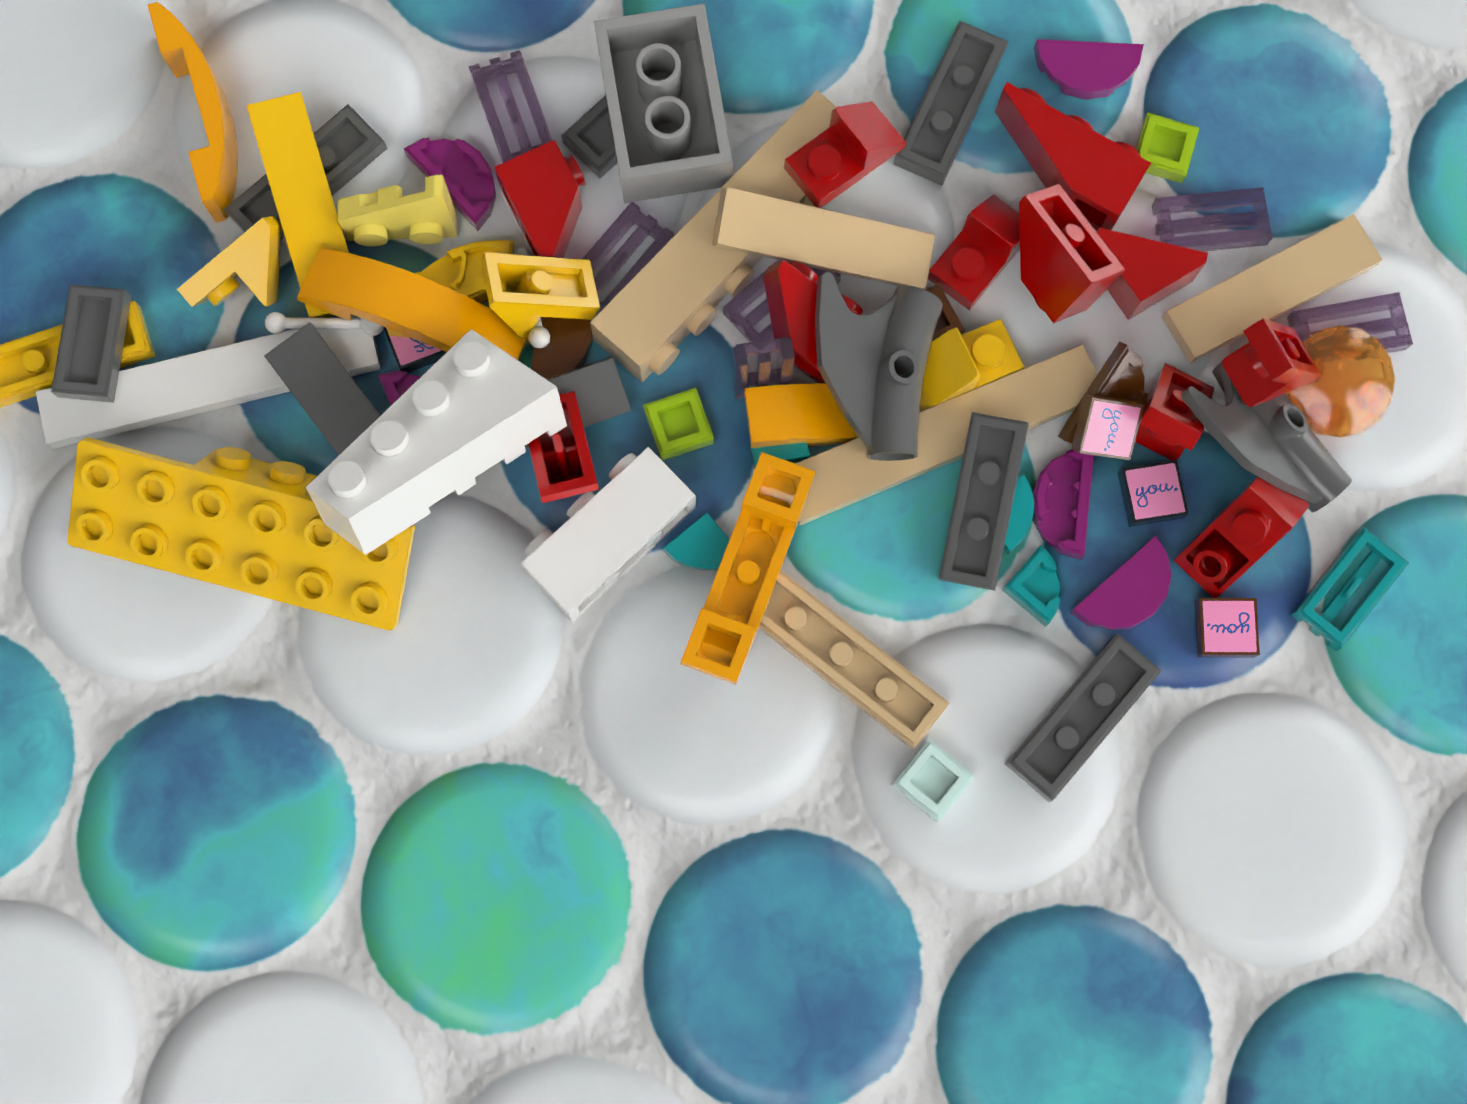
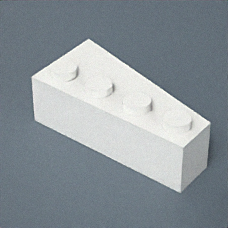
[306,329,567,555]

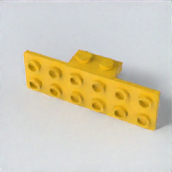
[67,437,415,631]

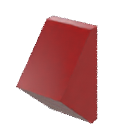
[1096,228,1208,320]
[528,391,599,503]

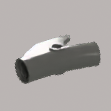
[815,272,943,461]
[1181,362,1352,513]

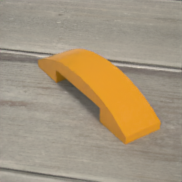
[147,2,238,223]
[297,248,528,360]
[680,452,816,685]

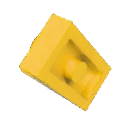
[177,216,281,307]
[481,252,600,338]
[919,319,1025,412]

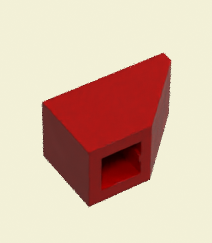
[762,260,863,384]
[1174,476,1310,598]

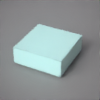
[892,739,975,822]

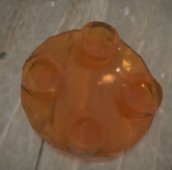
[1287,325,1395,438]

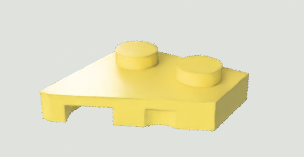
[338,175,458,246]

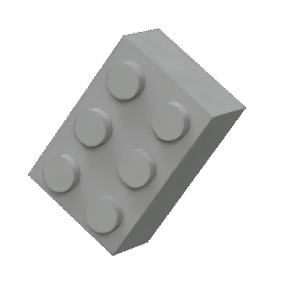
[594,3,733,203]

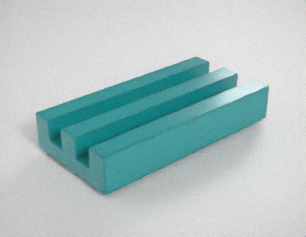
[1291,527,1409,651]

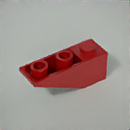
[995,82,1151,231]

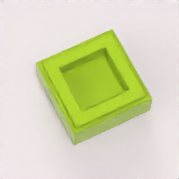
[1135,112,1200,184]
[643,388,714,461]

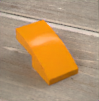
[744,384,858,448]

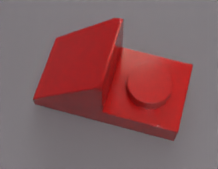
[784,101,907,208]
[927,194,1020,311]
[1222,318,1322,407]
[1135,363,1215,460]

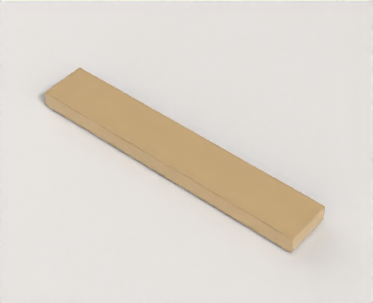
[796,345,1098,526]

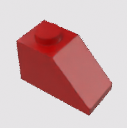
[494,139,586,258]
[1019,184,1125,324]

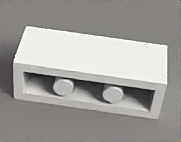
[521,447,696,623]

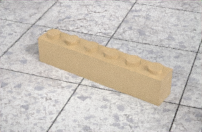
[590,90,837,383]

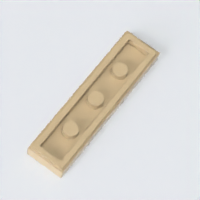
[712,187,935,289]
[1162,214,1383,363]
[759,571,950,750]

